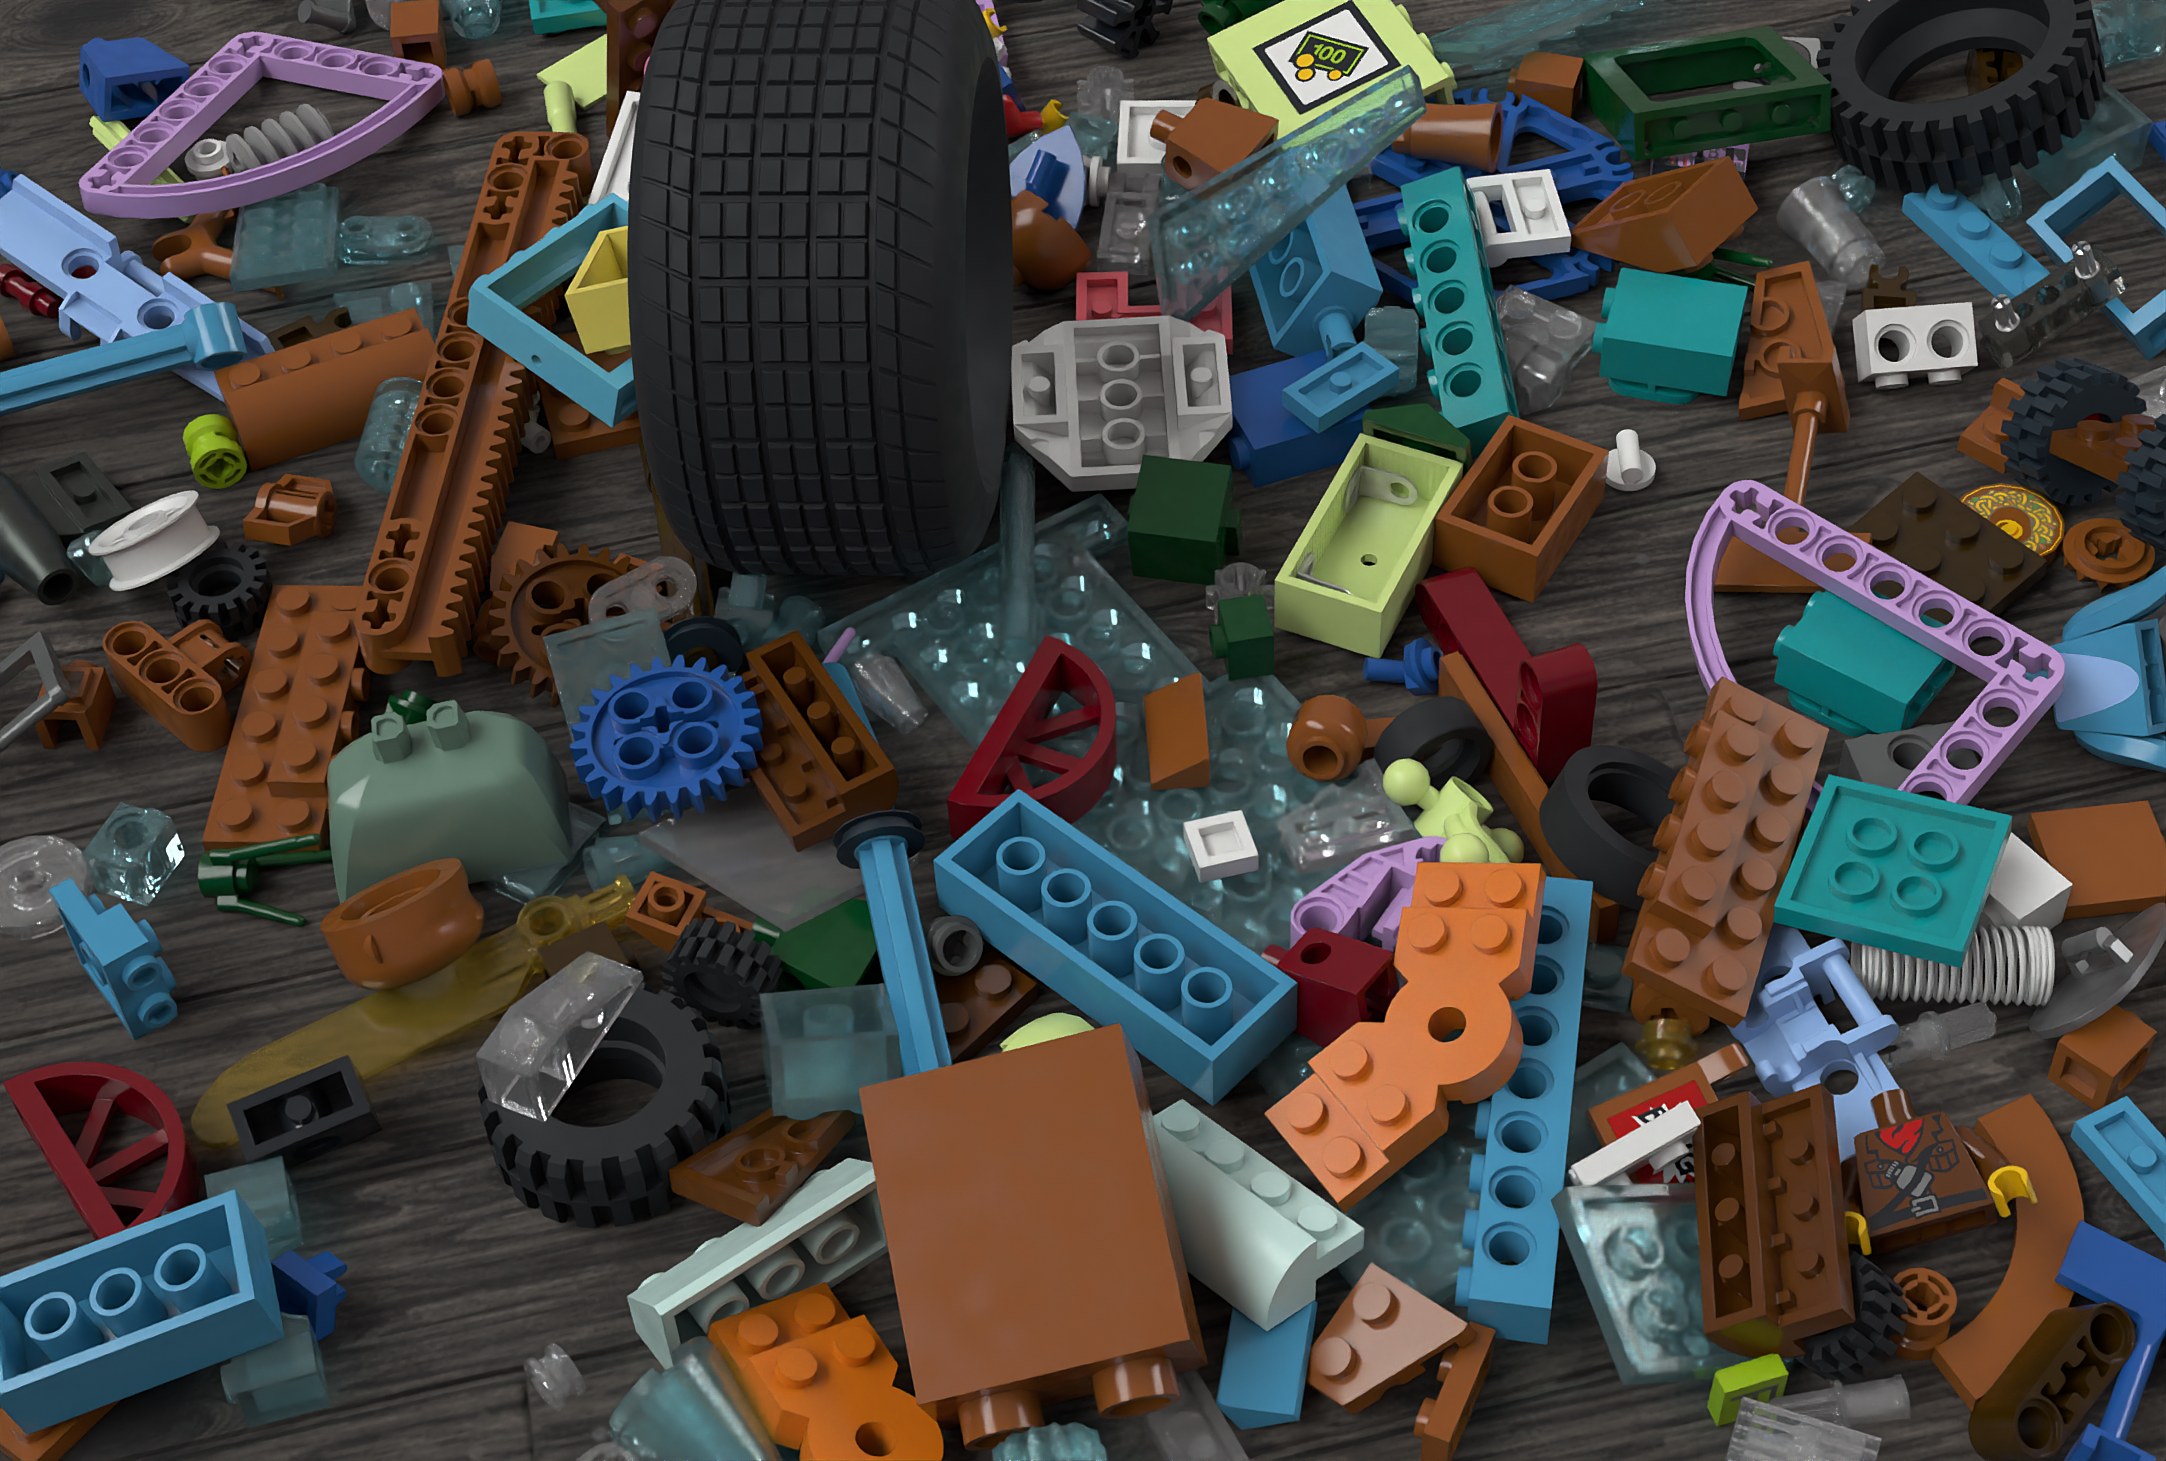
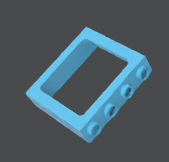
[467,192,638,428]

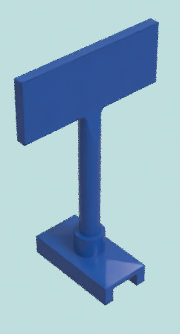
[2054,1220,2166,1461]

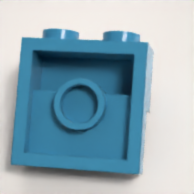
[48,877,178,1040]

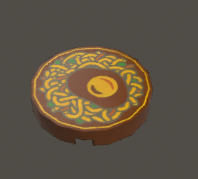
[1960,483,2065,566]

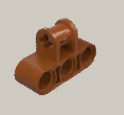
[103,619,252,752]

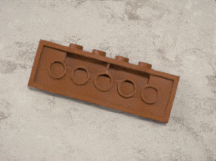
[202,585,371,854]
[1621,676,1829,1028]

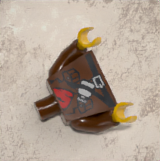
[1840,1089,2038,1257]

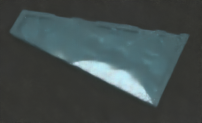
[1147,64,1427,322]

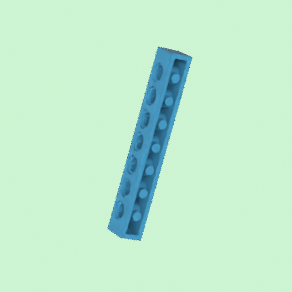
[1455,876,1593,1345]

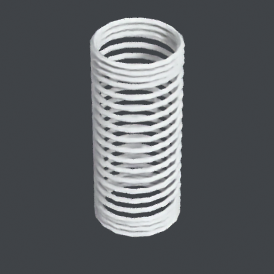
[1851,924,2055,1007]

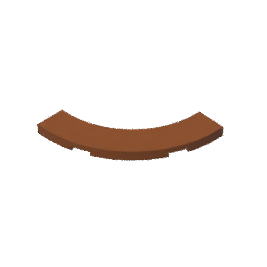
[1931,1093,2084,1412]

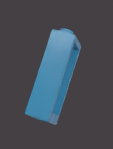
[2026,156,2166,361]

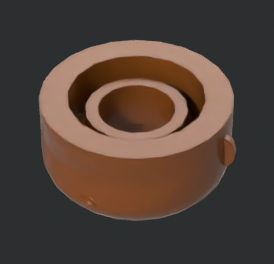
[320,858,485,990]

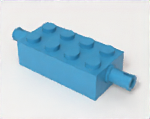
[1234,144,1383,362]

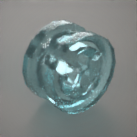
[1823,165,1876,217]

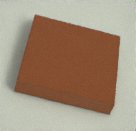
[2027,800,2166,920]

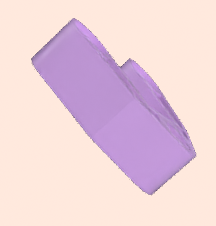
[1290,836,1447,991]

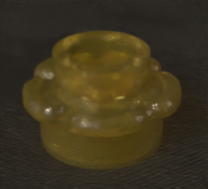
[1635,1019,1699,1071]

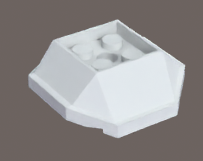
[1011,316,1232,492]

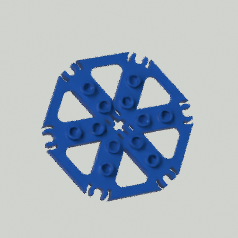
[1330,88,1634,313]

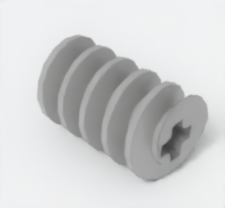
[226,104,334,173]

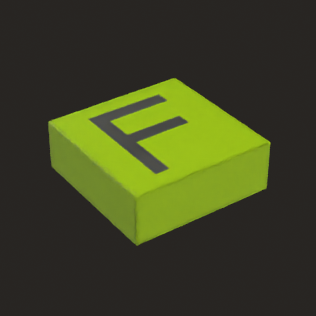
[1707,1353,1788,1427]

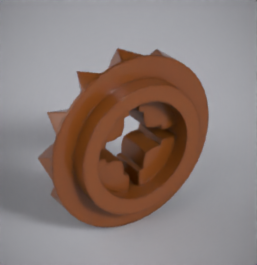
[2061,518,2155,591]

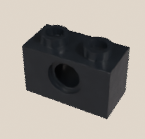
[226,1055,382,1180]

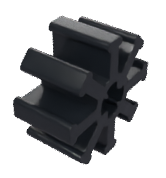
[1076,0,1173,59]

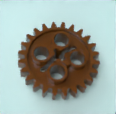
[487,543,672,712]

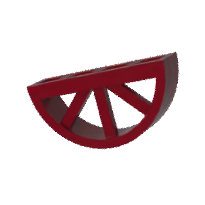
[947,635,1118,840]
[3,1062,200,1241]

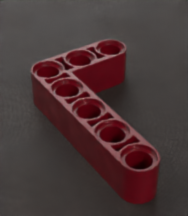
[1415,566,1598,785]

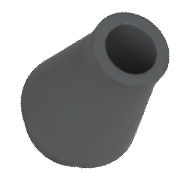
[921,915,983,976]

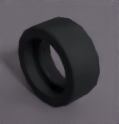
[1373,696,1492,808]

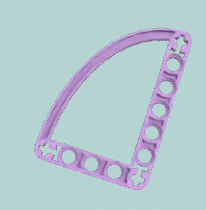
[79,32,445,219]
[1685,480,2065,822]

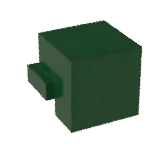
[1127,455,1243,587]

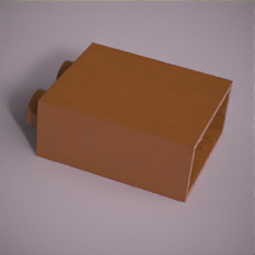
[858,1023,1208,1451]

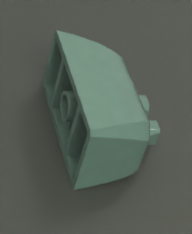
[327,700,574,904]

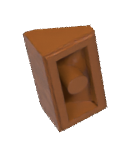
[1144,673,1210,790]

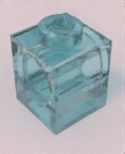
[82,802,185,907]

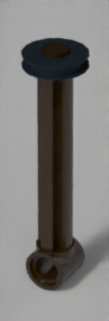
[638,435,743,678]

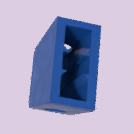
[79,37,189,122]

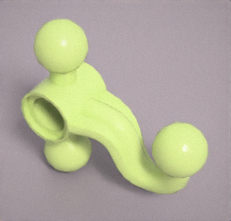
[1382,758,1524,863]

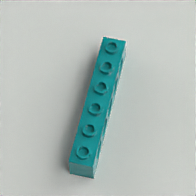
[1397,166,1520,457]

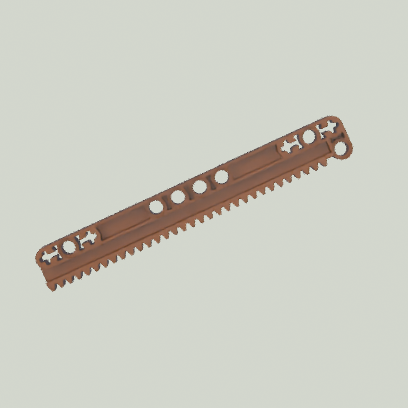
[354,131,595,677]

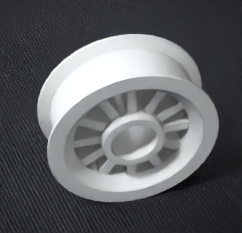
[88,491,220,591]

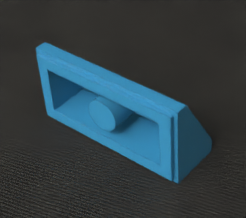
[1216,1300,1318,1430]

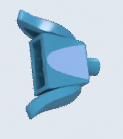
[2026,565,2166,773]

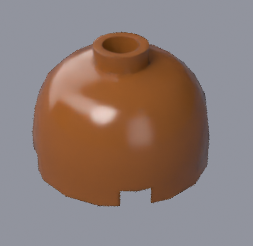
[1011,190,1092,292]

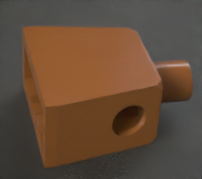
[1150,98,1279,213]

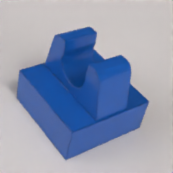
[271,1250,347,1343]

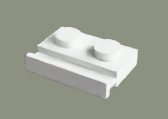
[1564,1100,1701,1205]

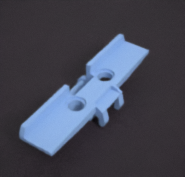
[0,174,275,402]
[1727,920,1900,1166]

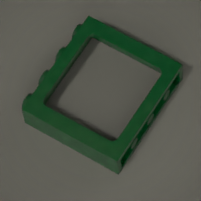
[1581,26,1831,161]

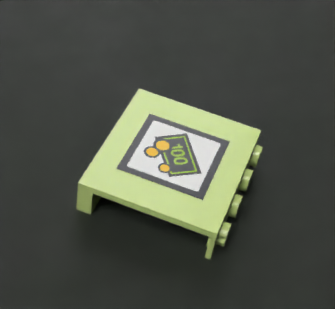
[1207,0,1457,153]

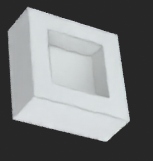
[1183,810,1258,883]

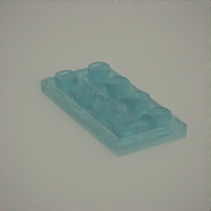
[229,182,342,293]

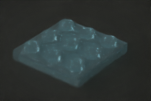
[1551,1182,1794,1385]

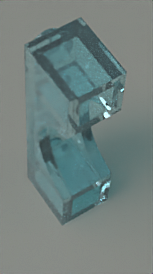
[204,1156,331,1427]

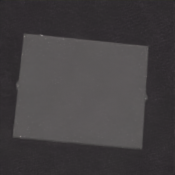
[639,781,919,932]

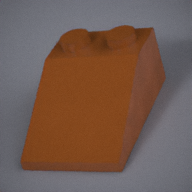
[1570,156,1758,273]

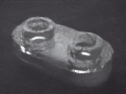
[588,556,697,642]

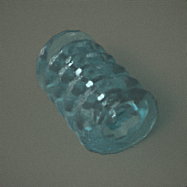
[354,377,423,494]

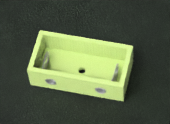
[1274,433,1463,659]

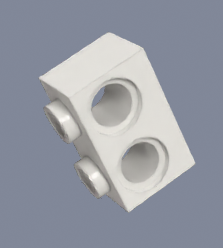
[1852,302,1978,390]

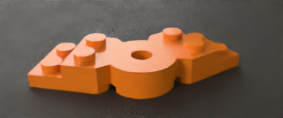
[1264,862,1546,1213]
[706,1282,944,1461]

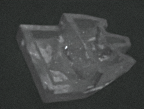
[1496,285,1597,415]

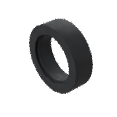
[1539,745,1678,910]

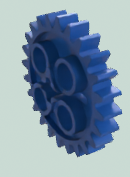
[570,655,764,822]

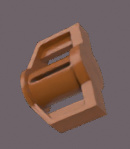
[243,474,337,546]

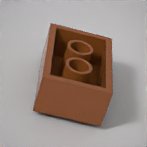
[1432,415,1609,603]

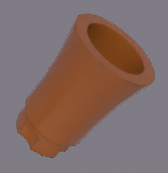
[1392,102,1503,173]

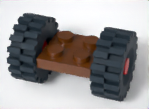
[2000,357,2166,553]

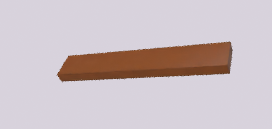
[1438,651,1620,946]

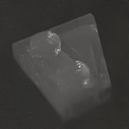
[1278,758,1414,876]

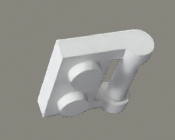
[1467,169,1571,268]

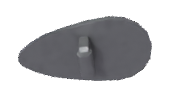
[2029,903,2166,1039]

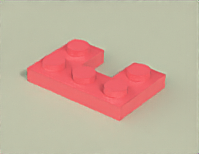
[1076,269,1233,354]

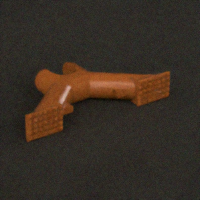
[152,166,284,301]

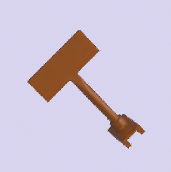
[1714,345,1872,593]

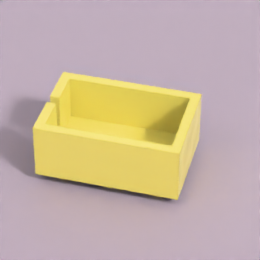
[564,225,631,355]

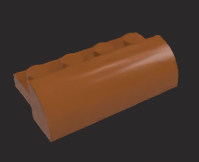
[214,307,435,471]

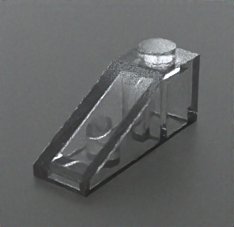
[476,951,643,1123]

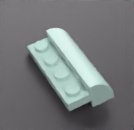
[1153,1099,1364,1331]

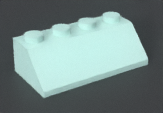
[627,1158,889,1386]

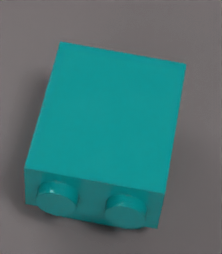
[1592,267,1748,404]
[1773,590,1956,737]

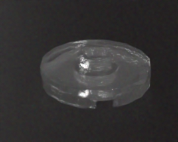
[0,836,93,940]

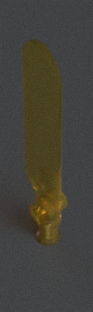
[191,873,637,1149]

